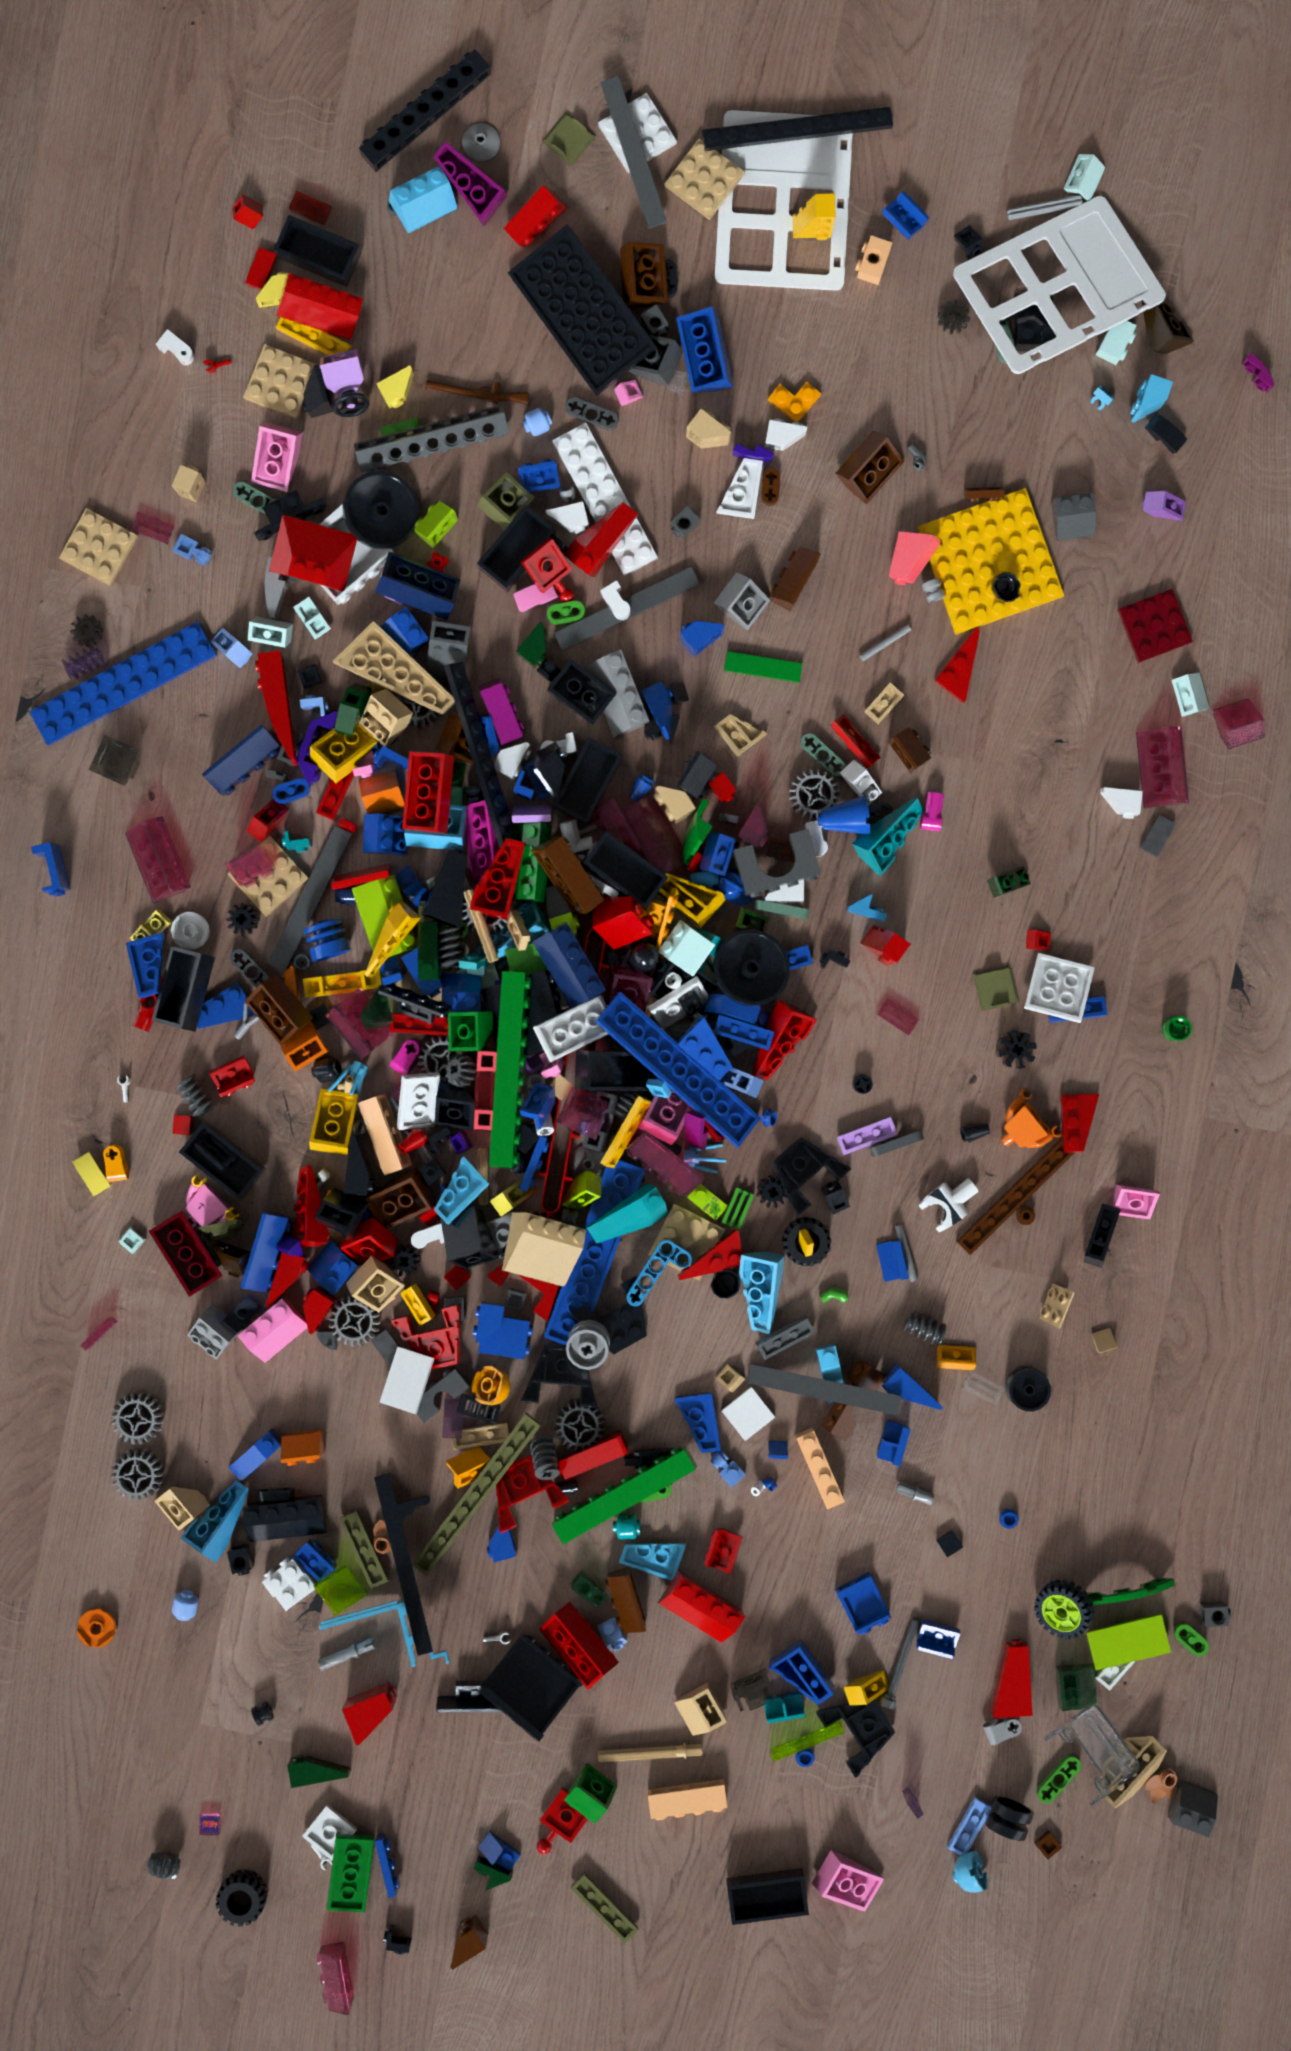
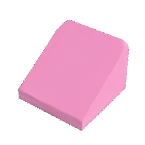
[614,379,643,406]

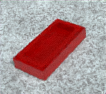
[245,247,277,290]

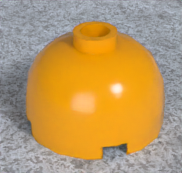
[472,1366,511,1405]

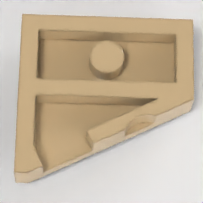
[714,714,767,757]

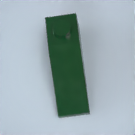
[418,922,440,981]
[287,1755,351,1788]

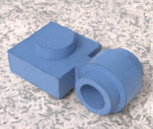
[172,534,212,566]
[710,1450,746,1488]

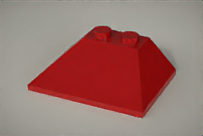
[269,515,357,592]

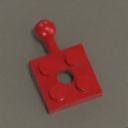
[520,538,574,603]
[536,1787,588,1855]

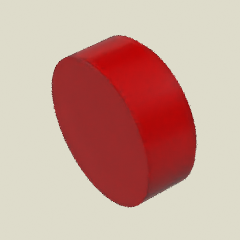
[337,818,358,833]

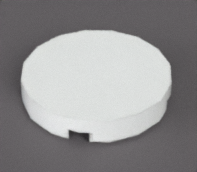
[171,911,210,950]

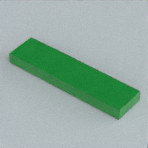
[724,651,803,683]

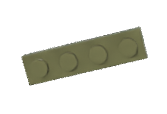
[339,1510,389,1589]
[571,1872,638,1944]

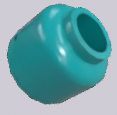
[613,1514,641,1539]

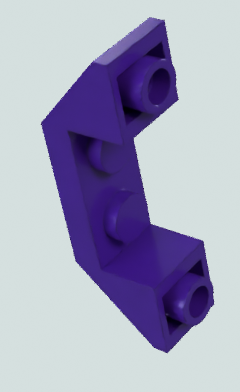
[297,711,338,786]

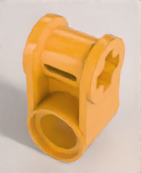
[103,1144,129,1182]

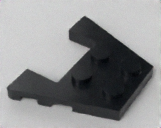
[772,1137,851,1217]
[570,1276,647,1355]
[521,1345,597,1408]
[816,1699,895,1778]

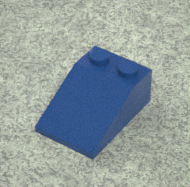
[380,606,429,656]
[882,1363,943,1410]

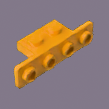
[646,888,678,956]

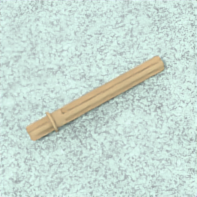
[598,1743,703,1762]

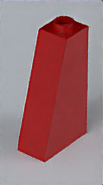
[557,1430,629,1480]
[991,1639,1033,1718]

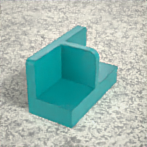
[763,1692,805,1724]

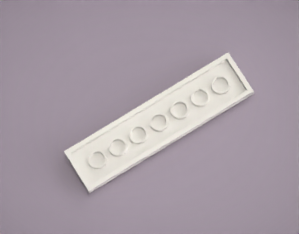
[552,423,658,576]

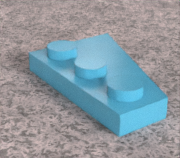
[434,1156,490,1225]
[619,1543,686,1581]

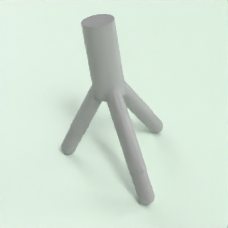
[234,1003,260,1040]

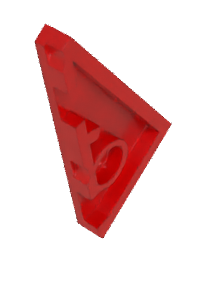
[935,627,980,703]
[677,1229,742,1280]

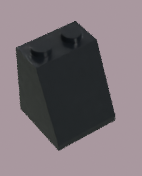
[440,1206,499,1270]

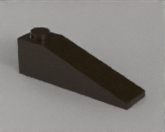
[1142,300,1194,354]
[213,1240,251,1278]

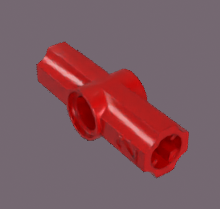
[132,975,163,1032]

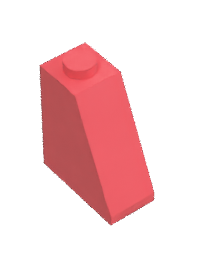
[889,531,941,585]

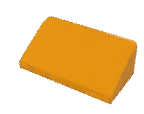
[936,1345,976,1370]

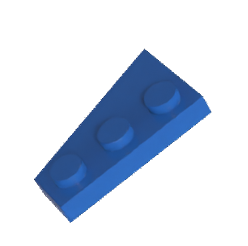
[126,932,165,999]

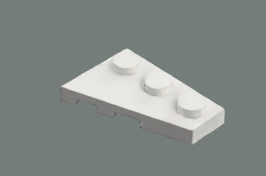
[716,458,763,519]

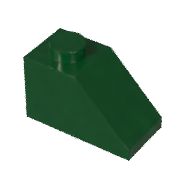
[516,622,546,668]

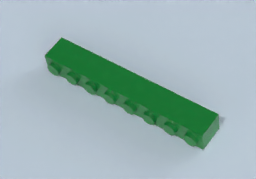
[552,1446,697,1545]

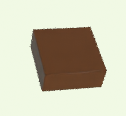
[1034,1830,1062,1859]

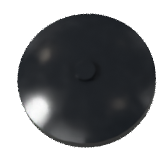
[343,471,419,549]
[713,929,790,1006]

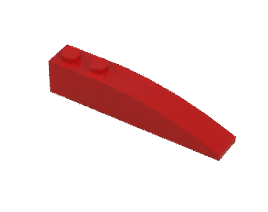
[255,650,298,766]

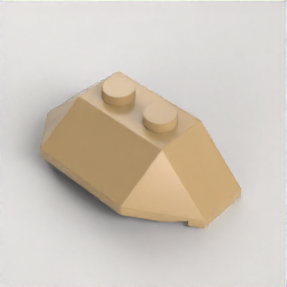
[1100,1736,1167,1808]

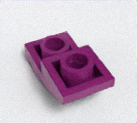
[1242,352,1275,393]
[685,1111,708,1151]

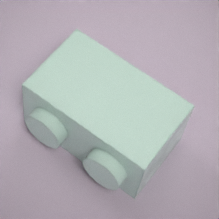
[1096,321,1137,365]
[248,616,293,648]

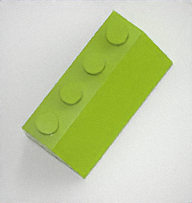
[352,875,418,957]

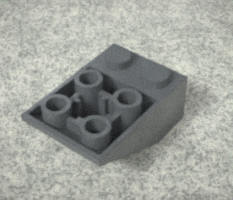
[426,621,472,685]

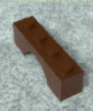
[821,1359,886,1441]

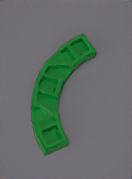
[1086,1578,1175,1605]

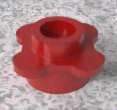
[427,551,449,573]

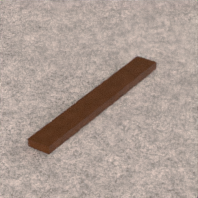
[956,1138,1074,1255]

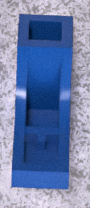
[704,994,771,1029]

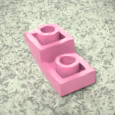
[513,584,558,612]

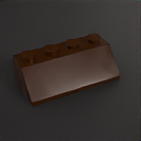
[531,836,604,914]

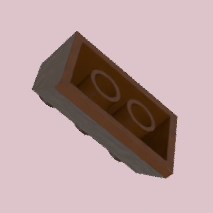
[620,241,668,307]
[835,430,904,504]
[769,547,821,611]
[244,974,313,1046]
[605,1567,646,1633]

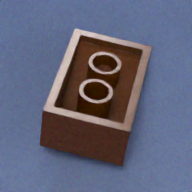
[363,1167,436,1229]

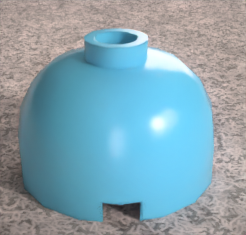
[952,1851,988,1893]

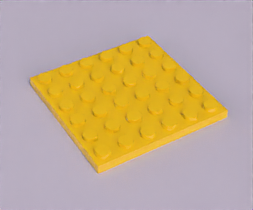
[917,488,1064,635]

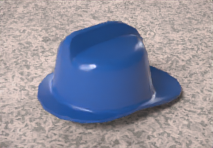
[713,868,755,906]

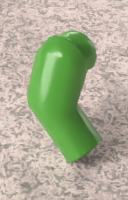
[819,1286,849,1303]

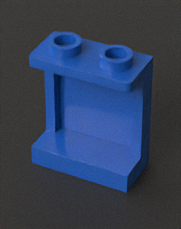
[373,746,408,770]
[31,842,70,897]
[478,1316,534,1360]
[835,1572,891,1635]

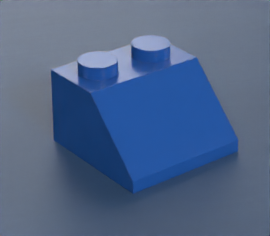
[680,621,725,657]
[442,974,482,1012]
[307,1239,360,1295]

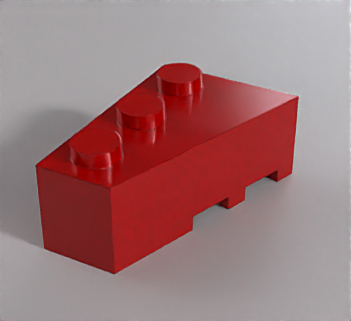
[503,185,569,247]
[860,925,911,966]

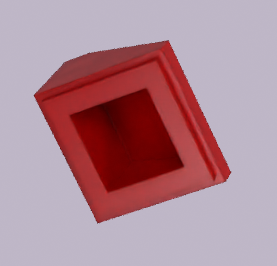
[687,852,703,873]
[1026,930,1051,951]
[172,1115,194,1135]
[419,1205,441,1227]
[443,1265,471,1291]

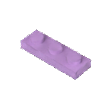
[837,1117,898,1155]

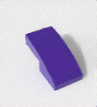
[733,443,774,462]

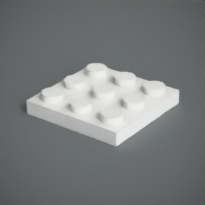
[598,93,677,174]
[1024,953,1095,1023]

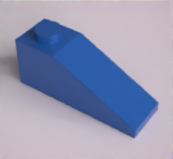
[641,681,673,740]
[228,1429,281,1482]

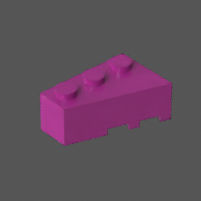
[478,677,524,745]

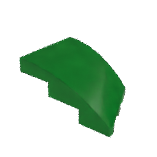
[683,798,713,866]

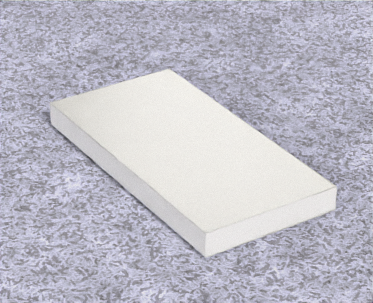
[533,995,608,1062]

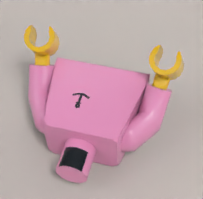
[185,1173,239,1228]

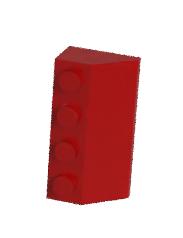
[276,273,363,340]
[402,751,454,834]
[658,1570,746,1643]
[539,1602,619,1690]

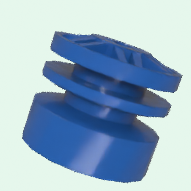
[303,919,351,962]

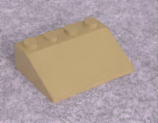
[502,1212,586,1286]

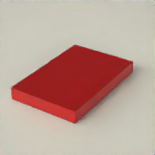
[331,864,391,890]

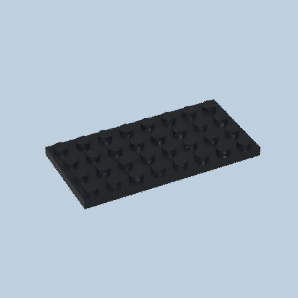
[508,224,657,396]

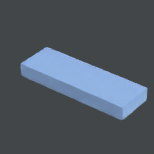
[947,1796,991,1855]

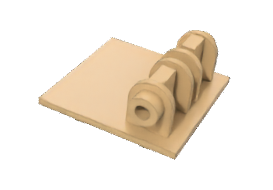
[1038,1283,1074,1329]

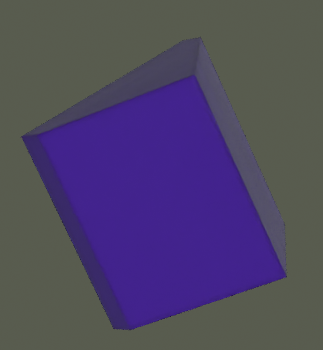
[449,1130,473,1154]
[276,1236,303,1257]

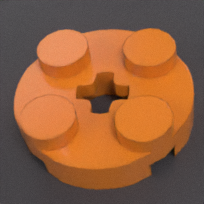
[77,1607,117,1648]

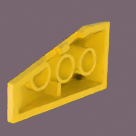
[365,903,421,977]

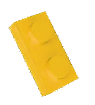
[400,1283,436,1325]

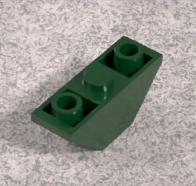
[334,683,373,737]
[987,867,1030,898]

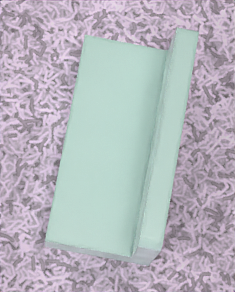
[1064,154,1105,201]
[1172,673,1210,717]

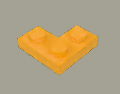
[767,382,821,422]

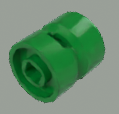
[1161,1016,1192,1041]

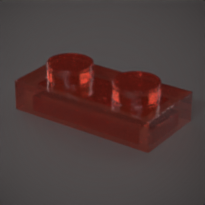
[289,190,332,226]

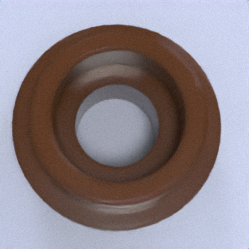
[1016,1206,1035,1225]

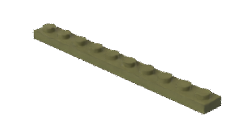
[412,1413,542,1576]

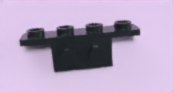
[254,490,327,541]
[377,983,452,1024]
[436,1681,502,1713]

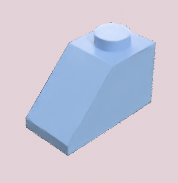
[210,627,253,668]

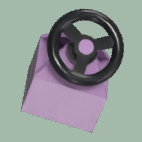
[320,349,370,417]

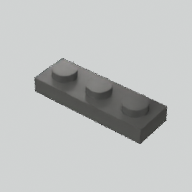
[755,1315,815,1360]

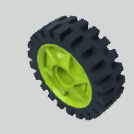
[1034,1579,1094,1639]

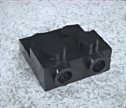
[642,958,687,1000]

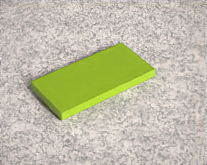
[1086,1613,1171,1671]

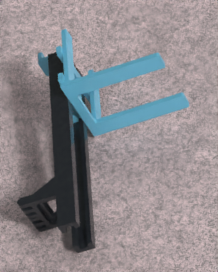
[319,1473,450,1667]

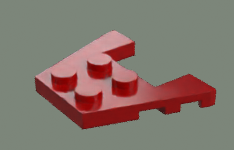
[486,1264,559,1321]
[391,1304,460,1369]
[496,1455,570,1534]

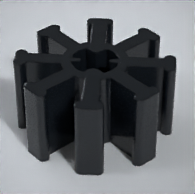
[996,1031,1037,1069]

